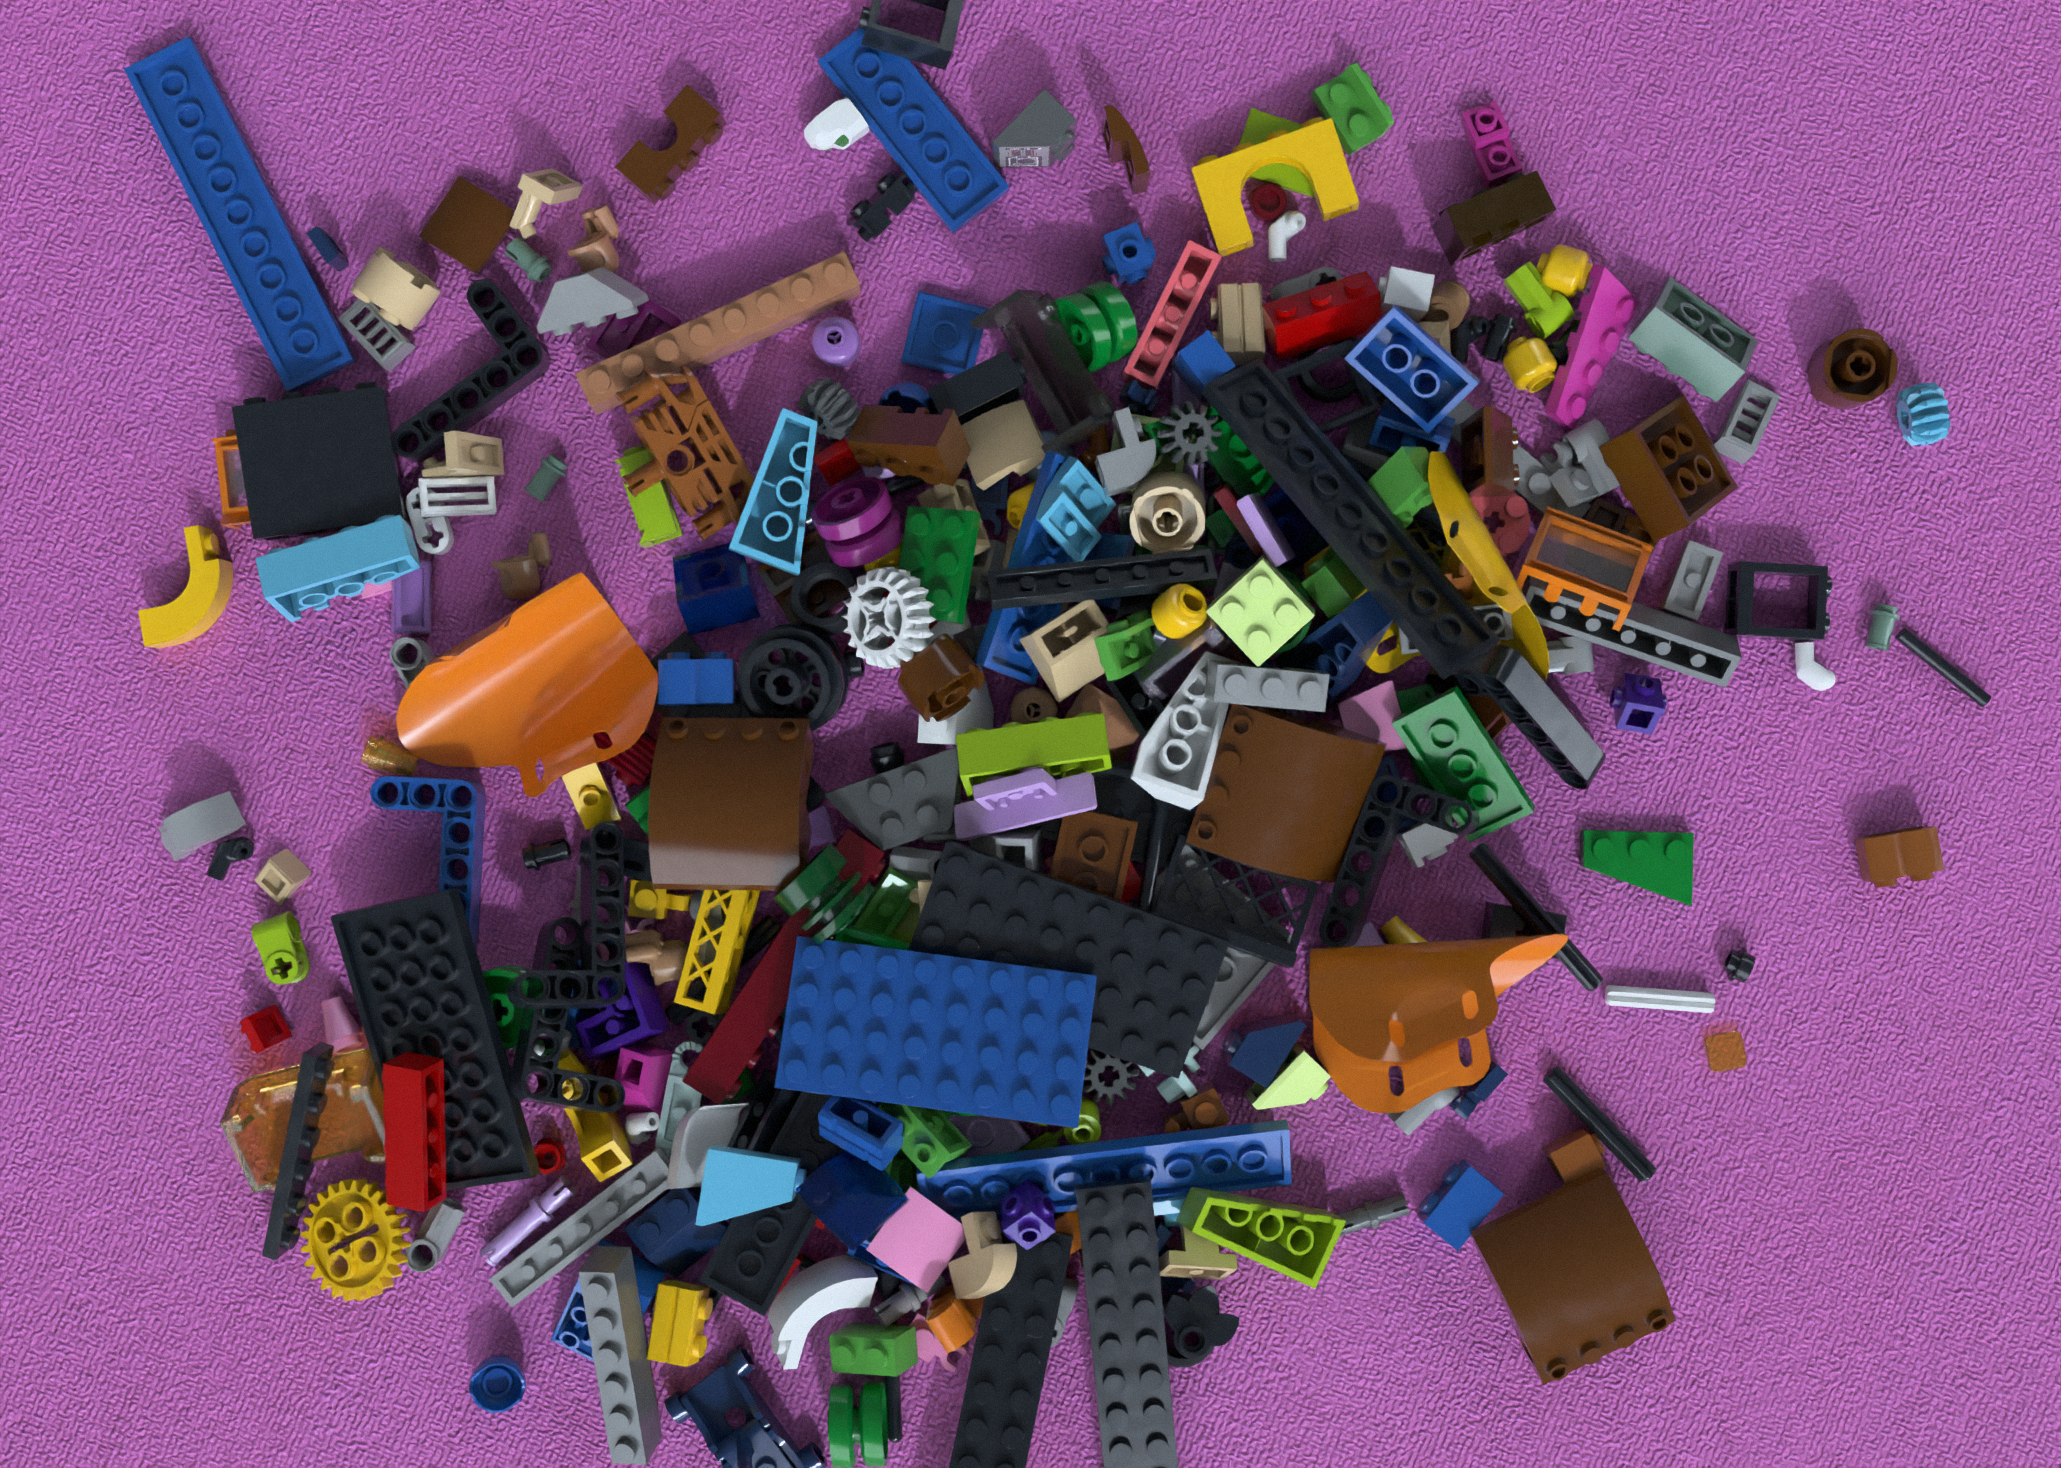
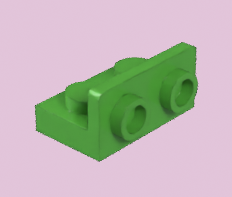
[1310,62,1394,156]
[889,1104,972,1178]

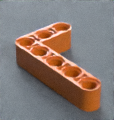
[925,1210,1081,1353]

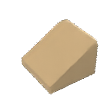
[254,849,311,905]

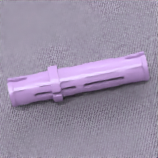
[480,1176,577,1267]

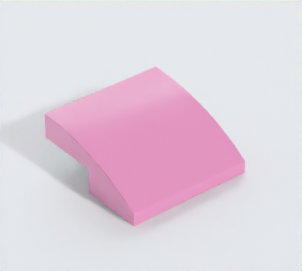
[866,1187,966,1293]

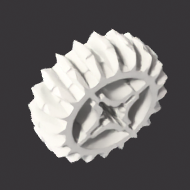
[841,567,936,669]

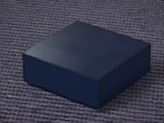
[306,226,349,271]

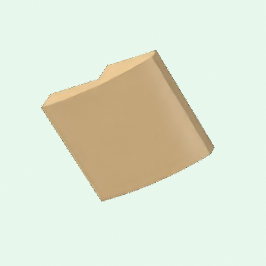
[961,400,1048,491]

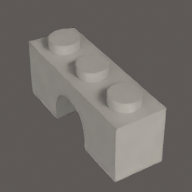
[1204,660,1330,712]

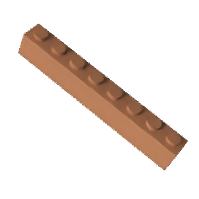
[575,251,861,415]

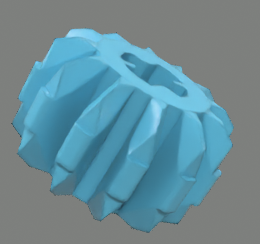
[1896,382,1951,446]

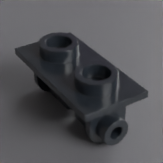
[846,172,918,242]

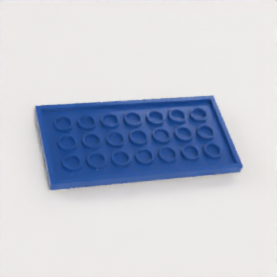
[774,936,1097,1128]

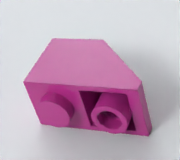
[615,1044,674,1118]

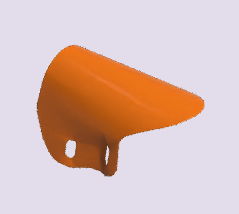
[396,572,658,797]
[1309,934,1568,1113]

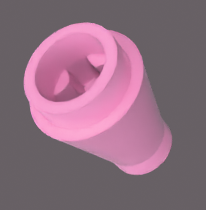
[321,996,363,1054]

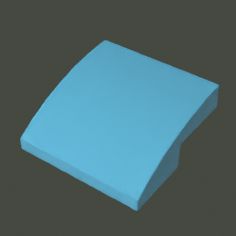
[1035,455,1117,562]

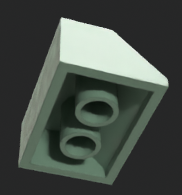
[1628,277,1758,402]

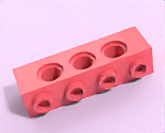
[1121,240,1222,391]

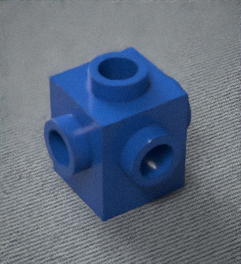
[1101,222,1157,285]

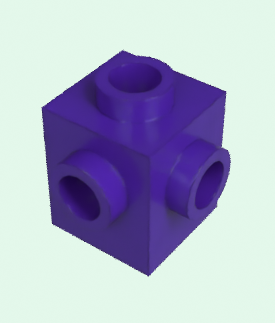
[1609,672,1667,735]
[1000,1180,1056,1250]

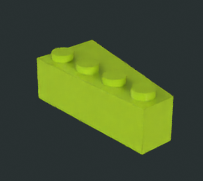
[956,712,1112,801]
[1176,1187,1346,1289]

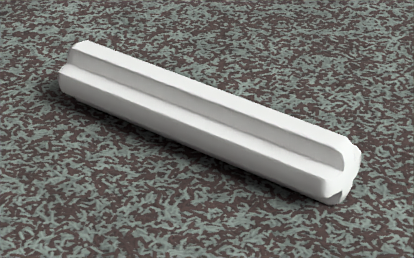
[1604,985,1715,1013]

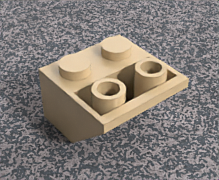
[1019,600,1109,702]

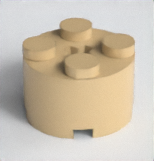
[350,246,442,330]
[1130,471,1205,554]

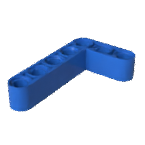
[370,776,486,949]

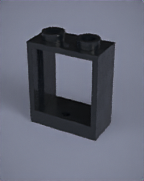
[858,0,964,70]
[1272,339,1382,434]
[927,350,1028,426]
[1725,561,1832,642]

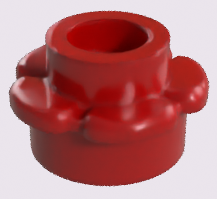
[534,1138,566,1174]

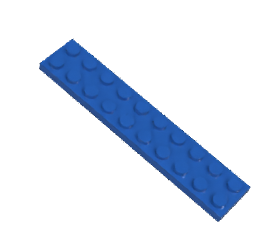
[124,36,357,393]
[916,1119,1292,1223]

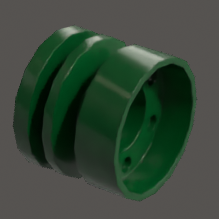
[773,842,875,944]

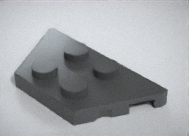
[825,746,959,851]

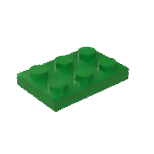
[898,506,981,624]

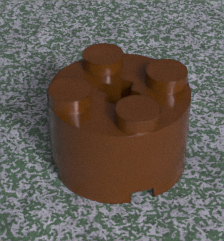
[1808,328,1898,409]
[898,633,985,722]

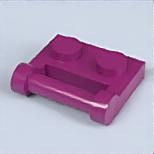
[586,300,682,359]

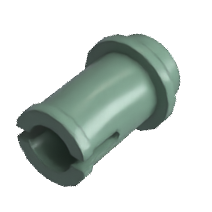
[505,237,553,283]
[524,453,568,502]
[1864,603,1900,651]

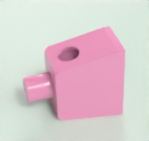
[1328,680,1407,751]

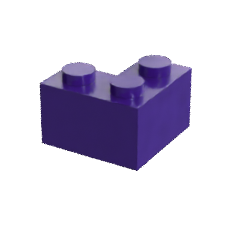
[576,961,670,1059]

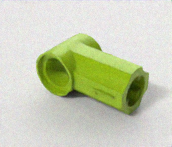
[1503,261,1574,339]

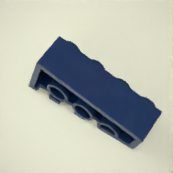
[1274,591,1393,718]

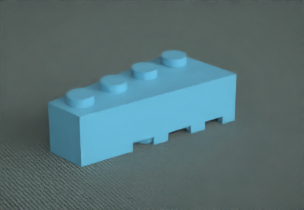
[729,408,817,576]
[255,515,421,623]

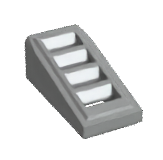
[338,299,416,372]
[1713,379,1781,464]

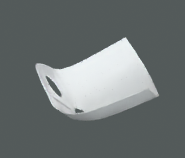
[666,1103,749,1189]

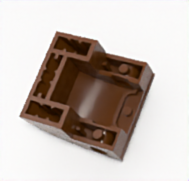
[1186,704,1387,882]
[648,717,815,891]
[1470,1167,1676,1385]

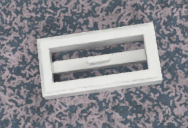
[418,476,497,517]

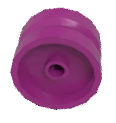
[811,477,905,567]

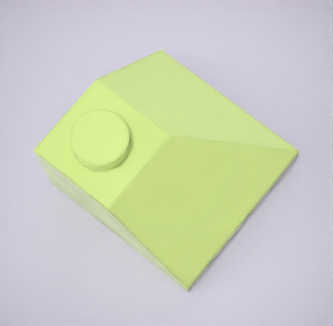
[1244,1043,1331,1110]

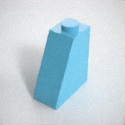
[695,1145,806,1226]

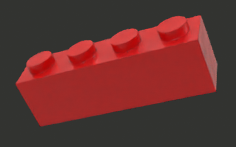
[382,1052,447,1212]

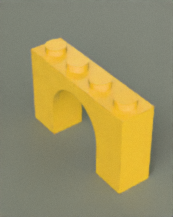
[1191,117,1359,258]

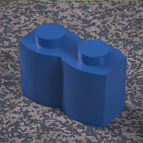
[658,652,736,706]

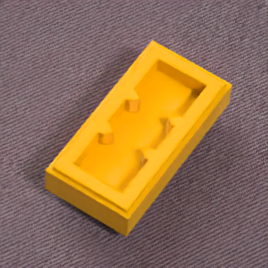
[562,762,621,830]

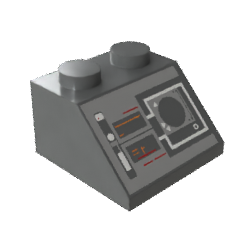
[992,89,1076,168]

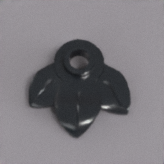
[1165,1285,1239,1358]

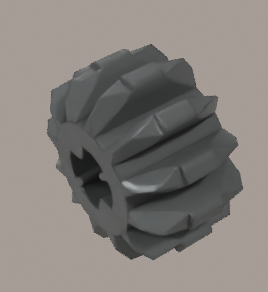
[798,377,861,441]
[1157,401,1222,466]
[1082,1048,1140,1106]

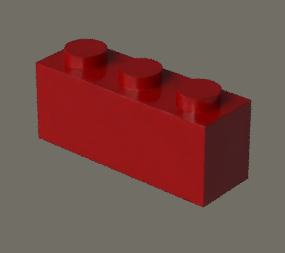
[1262,271,1381,361]

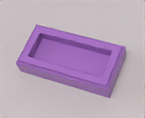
[391,561,431,635]

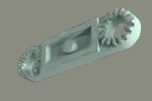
[655,1040,704,1157]

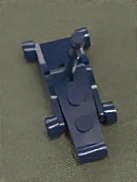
[664,1344,828,1468]

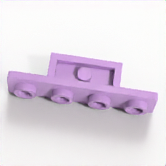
[953,767,1097,841]

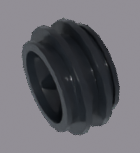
[736,623,850,732]

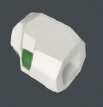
[804,97,870,151]

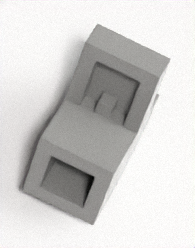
[1094,407,1156,498]
[158,791,246,861]

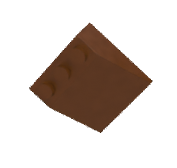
[1598,394,1738,542]

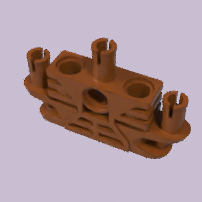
[615,366,755,541]

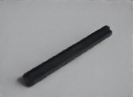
[1469,843,1603,991]

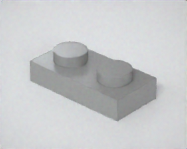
[1660,540,1723,622]

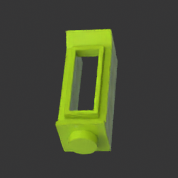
[615,446,683,548]

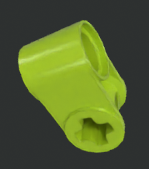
[251,911,311,985]

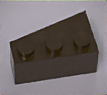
[1432,170,1556,266]

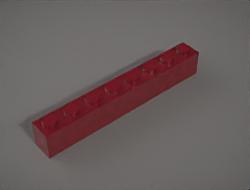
[682,829,886,1105]

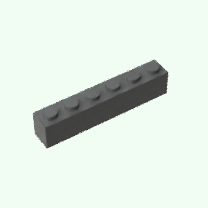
[1521,575,1742,687]
[578,1246,662,1465]

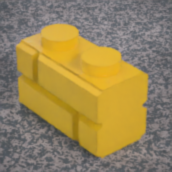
[646,1280,713,1367]

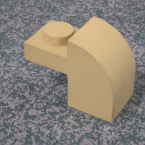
[948,1211,1017,1300]

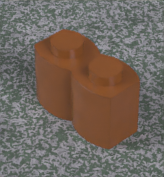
[1854,825,1944,888]

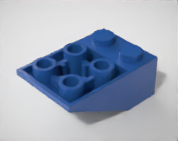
[551,1238,667,1362]

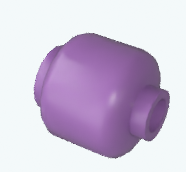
[812,317,861,368]

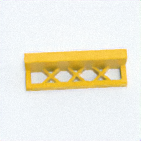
[674,890,760,1015]

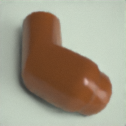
[1076,423,1110,473]

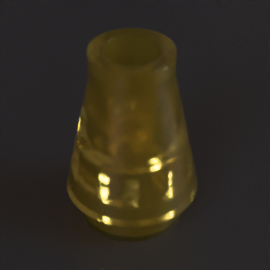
[360,735,420,777]

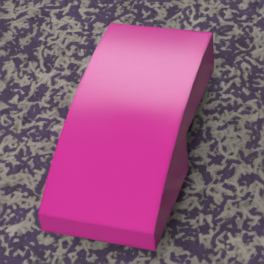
[1461,100,1523,188]

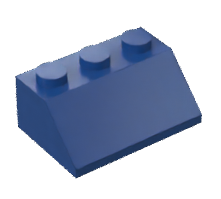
[1344,305,1480,433]

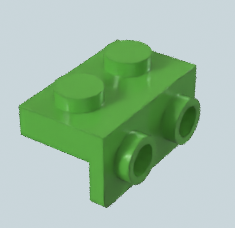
[1094,609,1160,681]

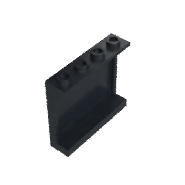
[232,382,410,542]

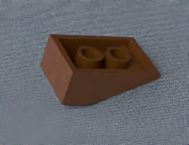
[1460,406,1519,497]

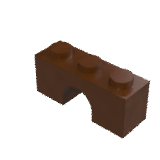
[615,85,725,205]

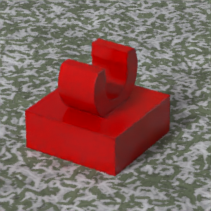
[813,438,861,487]
[239,1004,292,1054]

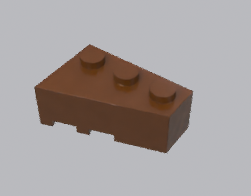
[847,405,971,487]

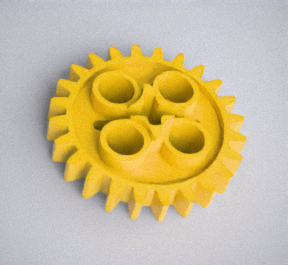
[300,1178,411,1301]

